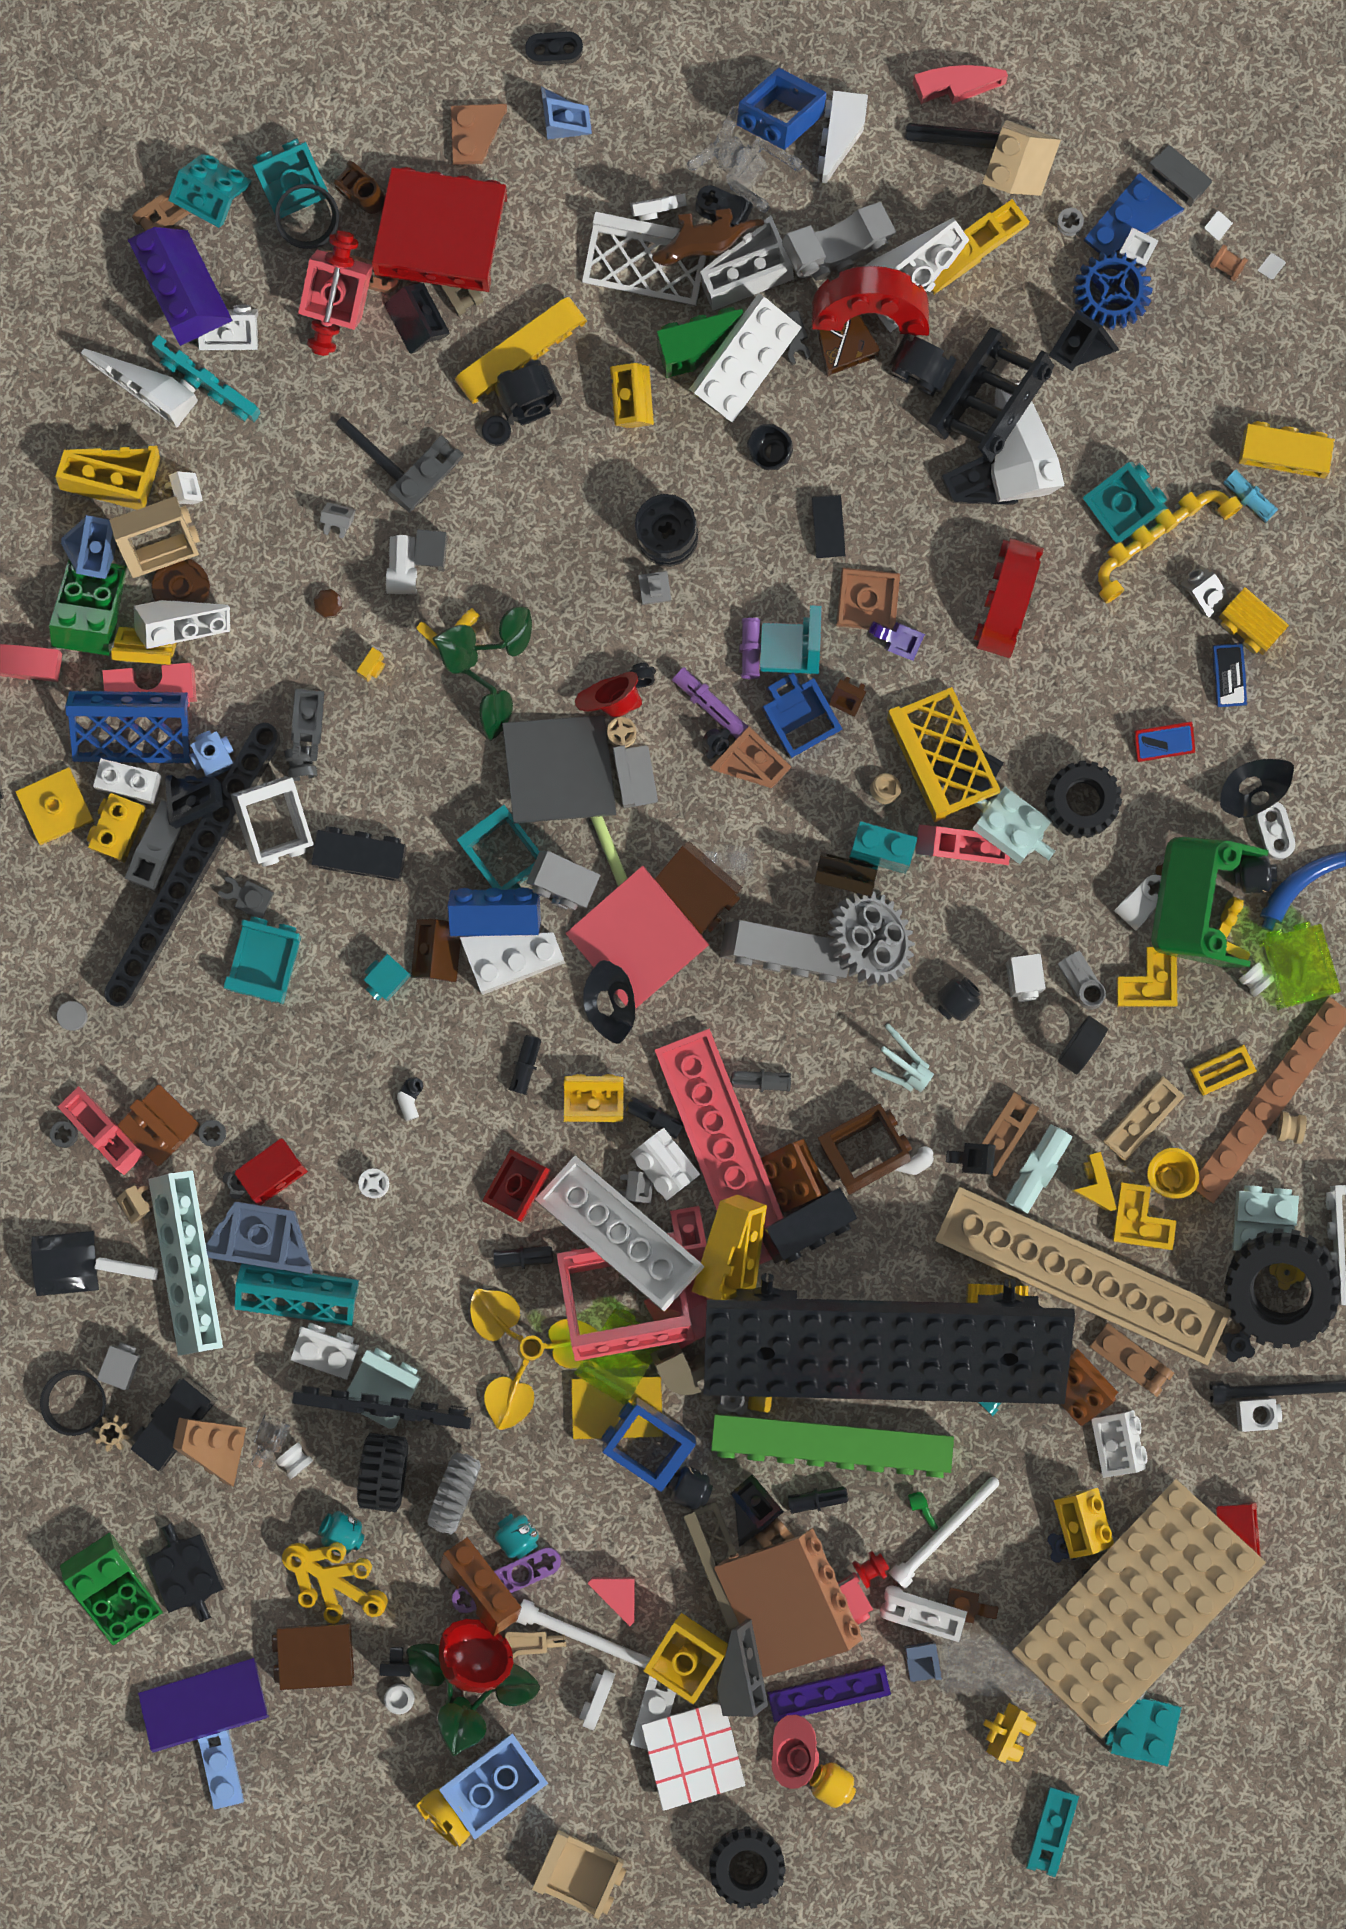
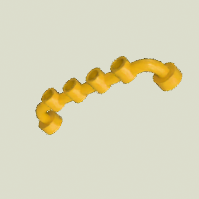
[1098,490,1243,604]

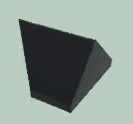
[1049,309,1119,372]
[730,1474,784,1547]

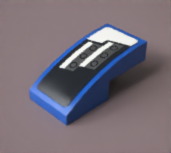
[1212,643,1247,707]

